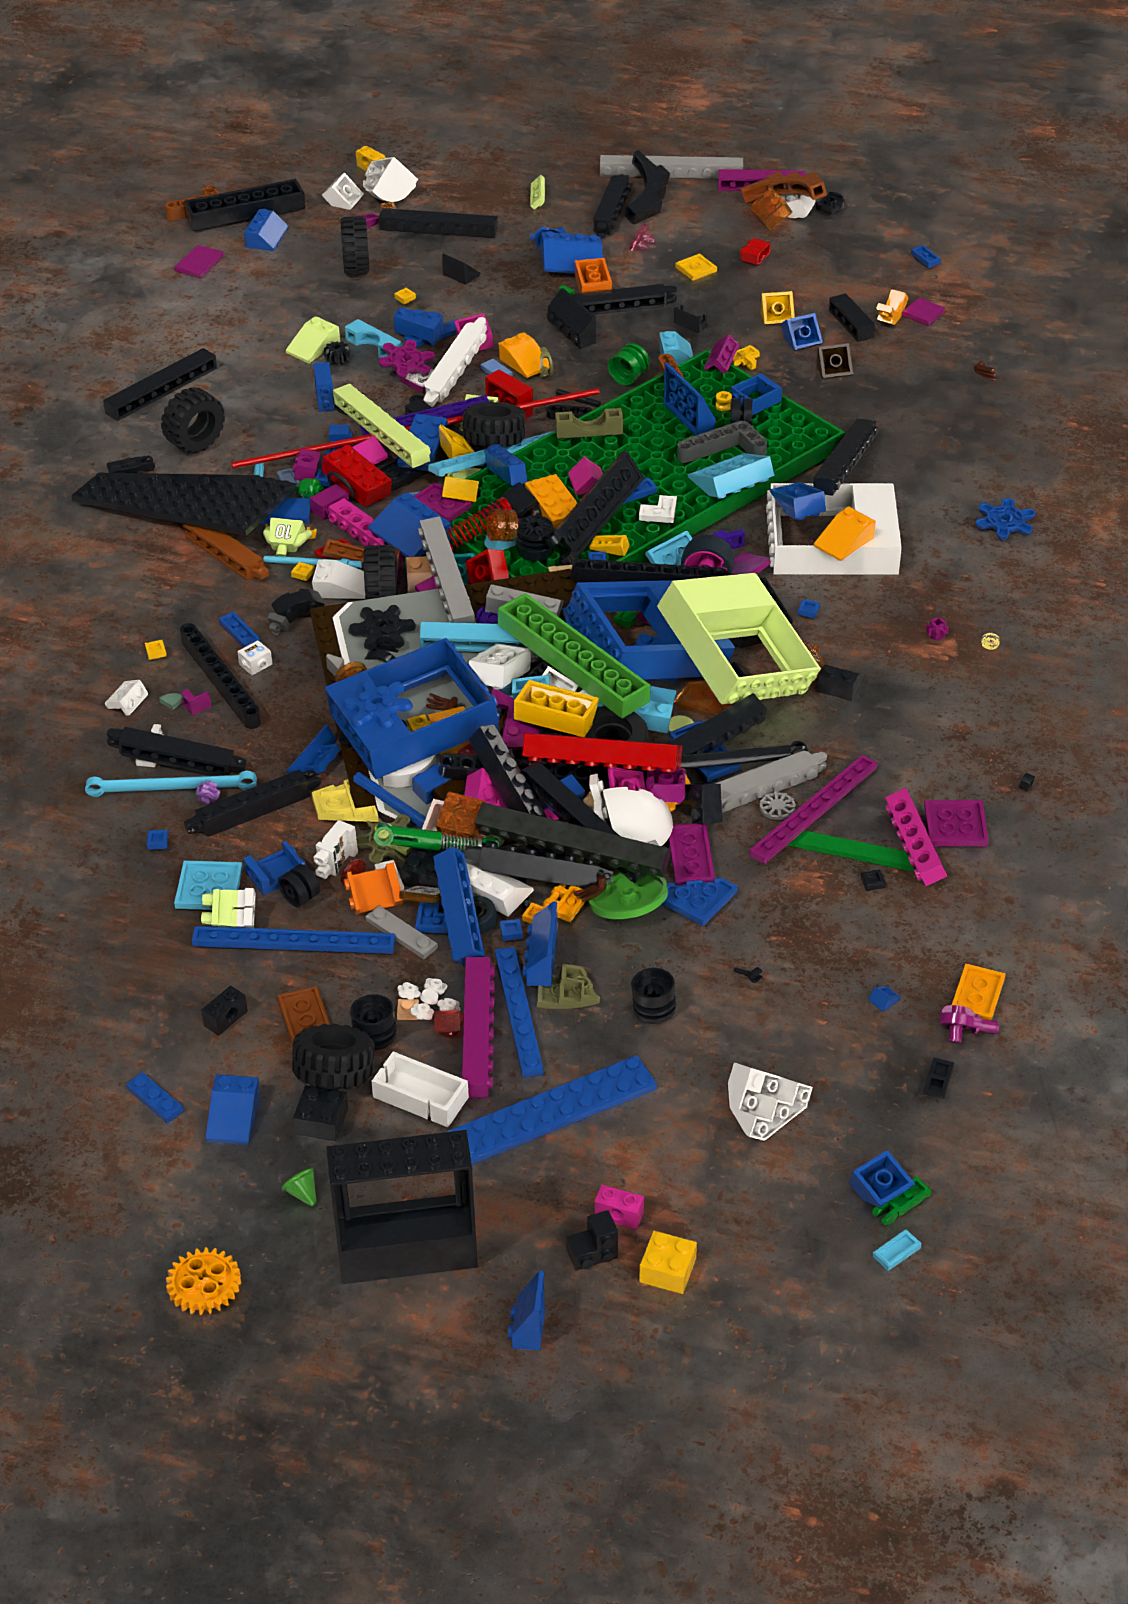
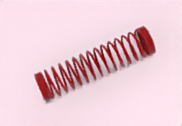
[445,497,514,551]

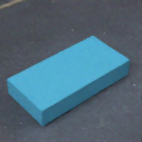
[872,1229,922,1271]

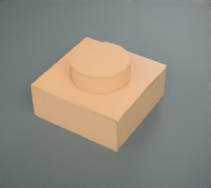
[397,999,419,1020]

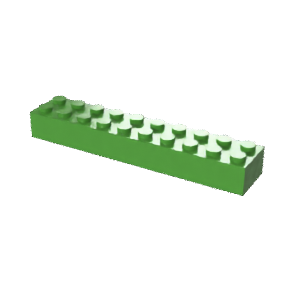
[498,593,651,718]

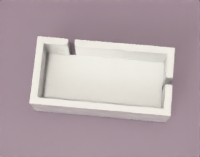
[372,1052,469,1127]

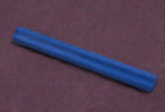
[353,772,426,828]

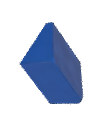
[869,986,901,1011]

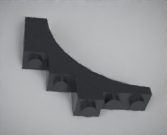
[625,150,670,225]

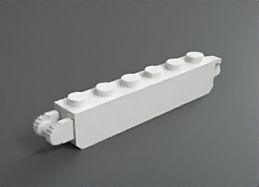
[423,317,487,407]

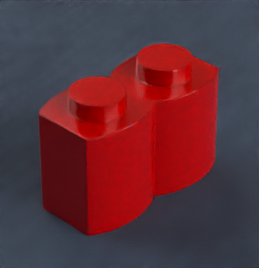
[740,238,771,265]

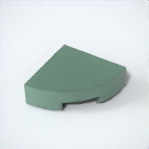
[159,693,182,710]

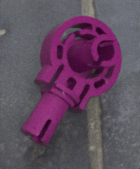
[939,1005,999,1043]

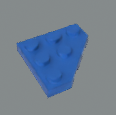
[662,878,738,926]

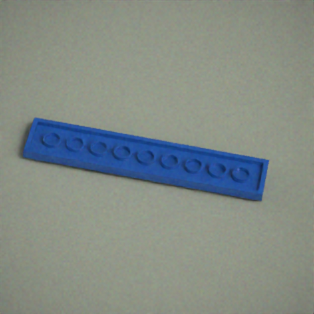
[446,1055,657,1165]

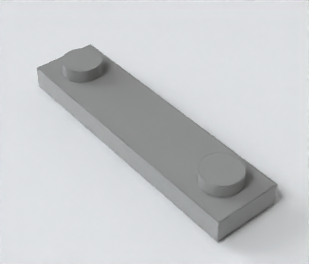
[365,905,438,959]

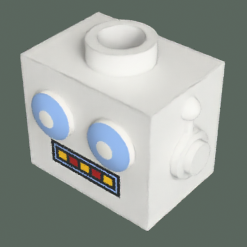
[238,640,272,675]

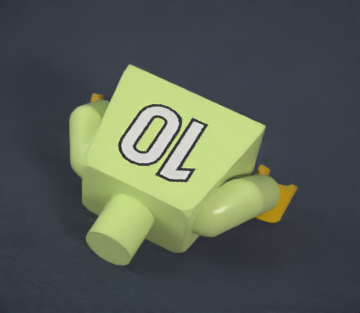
[263,518,317,557]

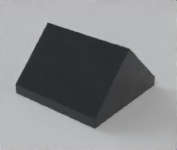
[442,253,481,285]

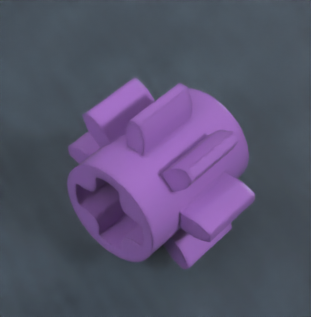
[196,780,220,805]

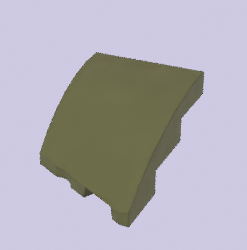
[536,964,600,1009]

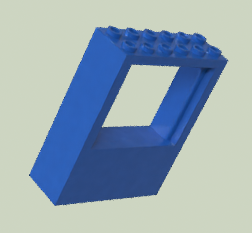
[566,580,735,680]
[324,638,500,780]

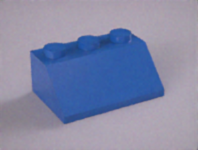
[244,209,288,251]

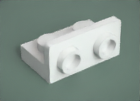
[105,680,148,716]

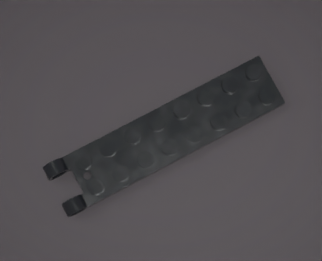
[544,451,644,566]

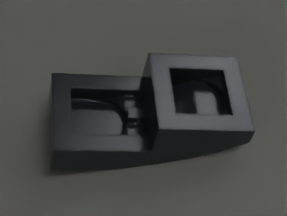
[923,1057,954,1098]

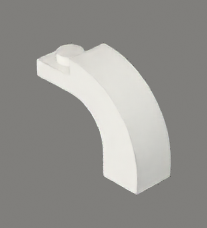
[383,755,436,788]

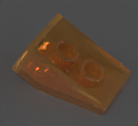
[674,681,736,718]

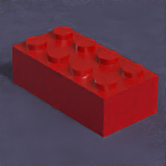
[322,444,392,507]

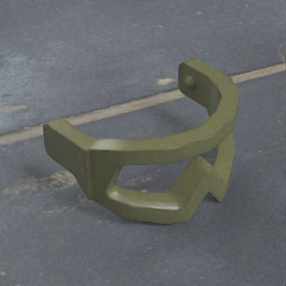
[540,347,553,378]

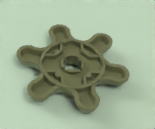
[356,814,410,865]

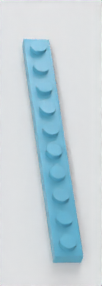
[428,431,553,476]

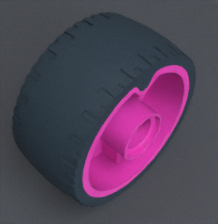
[681,535,734,575]

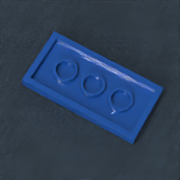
[397,413,448,472]
[669,720,740,783]

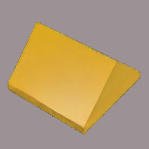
[761,291,795,325]
[439,424,474,459]

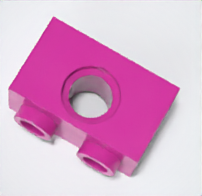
[595,1185,644,1230]

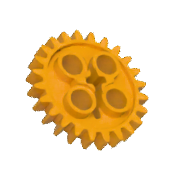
[166,1247,241,1315]

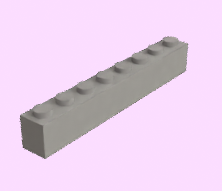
[417,516,475,623]

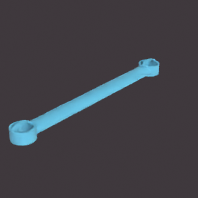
[85,771,257,797]

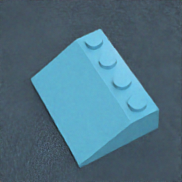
[688,453,774,499]
[597,686,676,733]

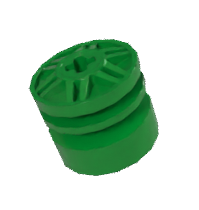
[608,343,650,385]

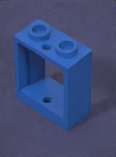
[313,362,335,412]
[731,373,782,415]

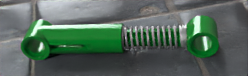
[373,823,500,852]

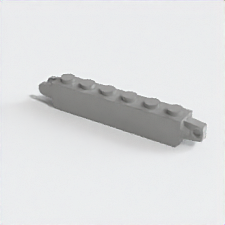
[715,751,827,813]

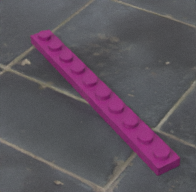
[749,755,878,864]

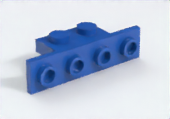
[286,725,340,774]

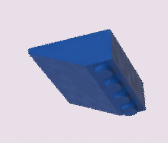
[539,231,603,274]
[664,362,716,436]
[368,492,452,557]

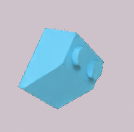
[659,331,693,365]

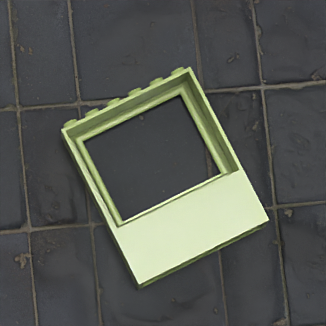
[657,573,821,705]

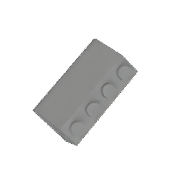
[485,584,564,617]

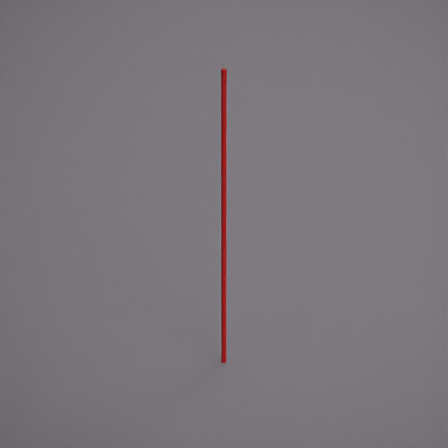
[231,388,600,469]

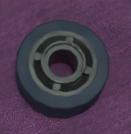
[473,896,498,934]

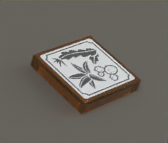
[399,885,441,903]

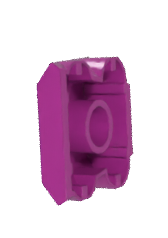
[646,767,686,805]

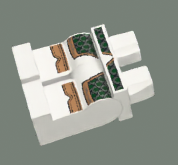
[314,820,358,879]

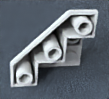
[728,1063,813,1141]

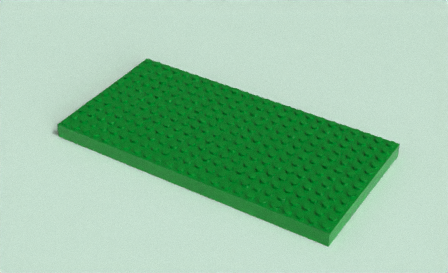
[449,349,845,578]

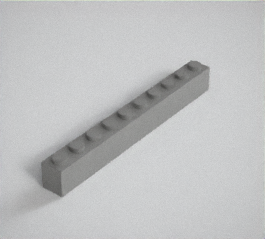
[600,155,743,179]

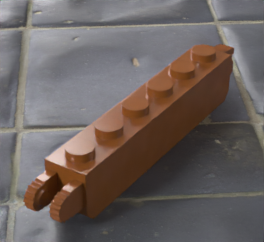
[182,523,269,580]

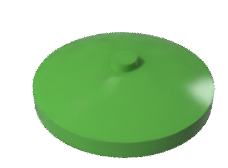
[589,872,668,919]

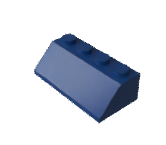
[523,901,557,986]

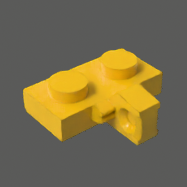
[731,345,760,370]

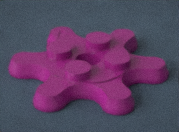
[378,340,435,379]

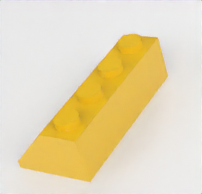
[514,680,599,737]

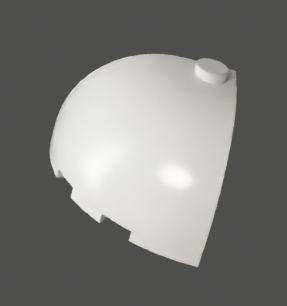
[363,157,418,202]
[603,787,673,846]

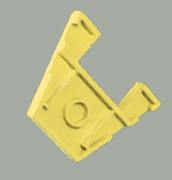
[312,779,379,822]

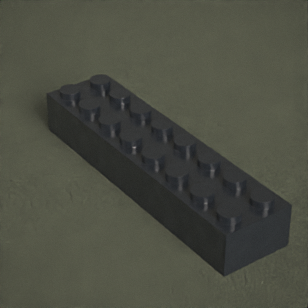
[184,179,306,231]

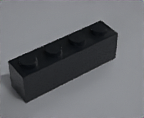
[829,293,876,342]

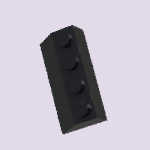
[547,288,596,349]

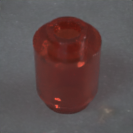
[340,859,367,885]

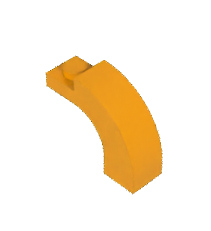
[876,290,908,325]

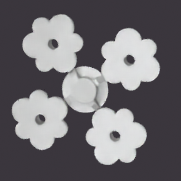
[397,978,461,1020]

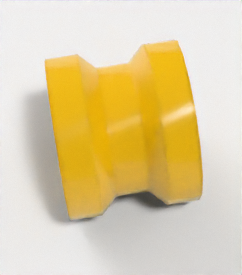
[715,391,732,411]

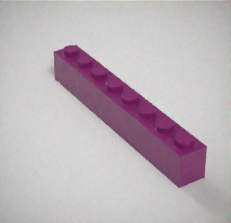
[462,957,495,1098]

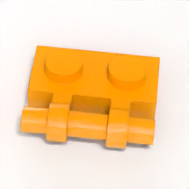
[543,883,586,922]

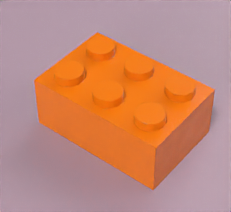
[575,258,612,293]

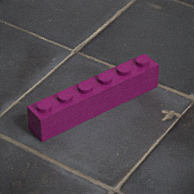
[718,169,805,191]

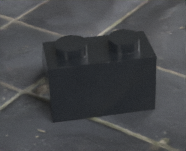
[817,664,864,701]

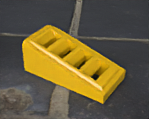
[589,535,629,556]

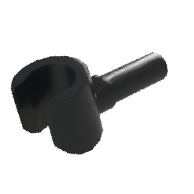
[734,967,763,983]

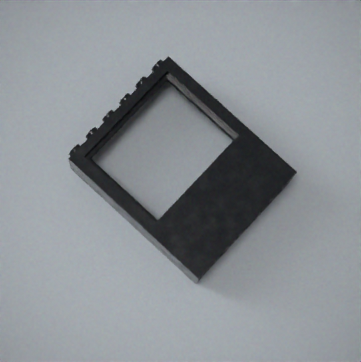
[326,1130,478,1284]

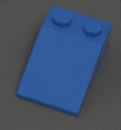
[770,482,826,520]
[206,1074,261,1144]
[508,1271,545,1351]

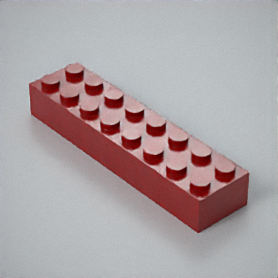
[522,733,682,772]

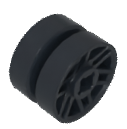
[731,398,753,426]
[278,864,320,908]

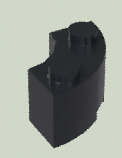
[271,589,325,623]

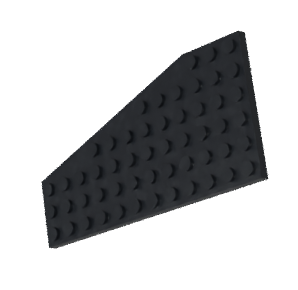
[71,472,297,536]

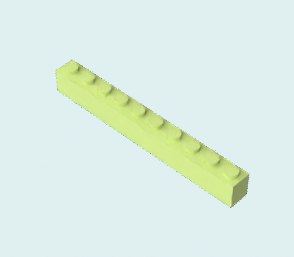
[333,384,431,468]

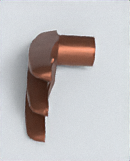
[974,361,997,381]
[426,693,458,711]
[573,875,607,902]

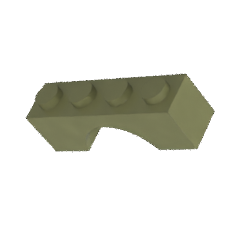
[555,408,623,439]

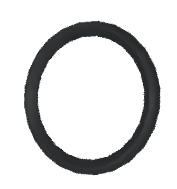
[327,472,355,500]

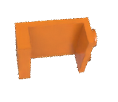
[344,862,403,915]

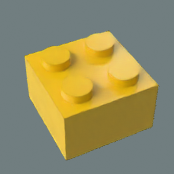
[639,1230,697,1294]

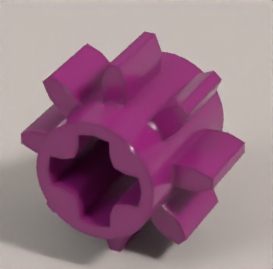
[926,618,949,640]

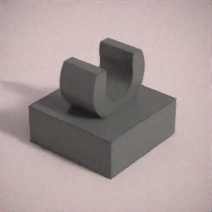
[267,612,290,636]

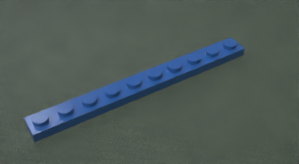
[192,926,396,954]

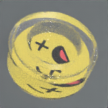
[981,633,1000,650]

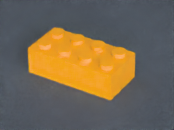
[525,474,577,531]

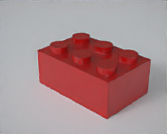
[485,369,533,420]

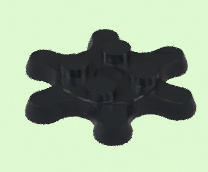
[348,605,416,650]

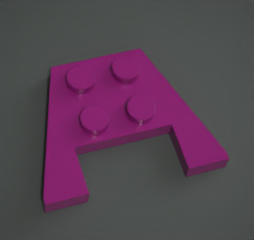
[491,688,540,751]

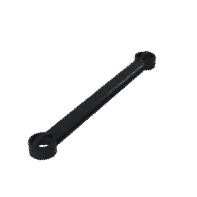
[681,741,808,769]

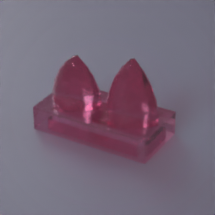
[628,223,657,251]

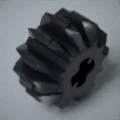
[324,341,351,365]

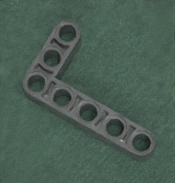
[677,421,767,463]

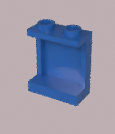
[243,841,306,895]

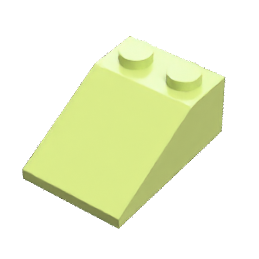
[286,316,340,363]

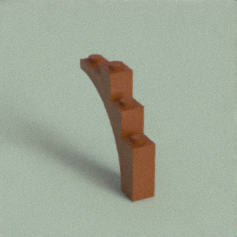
[740,171,827,203]

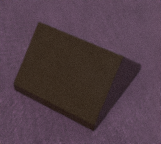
[816,343,853,379]

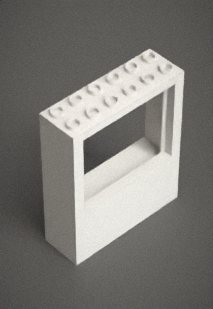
[766,483,901,574]

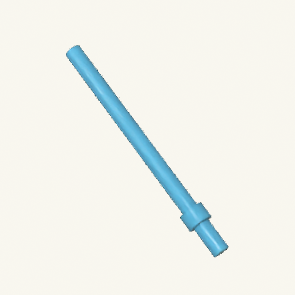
[263,556,363,568]

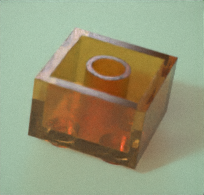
[749,188,792,232]
[435,792,485,840]

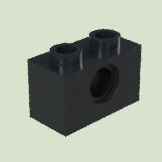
[201,985,248,1036]

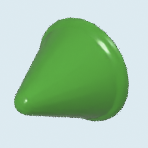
[281,1168,317,1207]

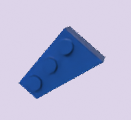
[394,308,443,346]

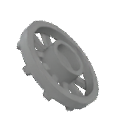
[760,791,796,820]

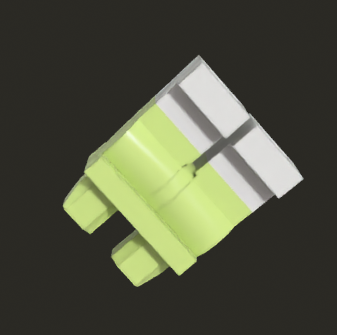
[201,888,256,928]

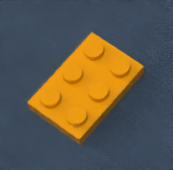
[952,964,1006,1021]

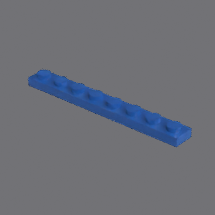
[495,947,543,1078]

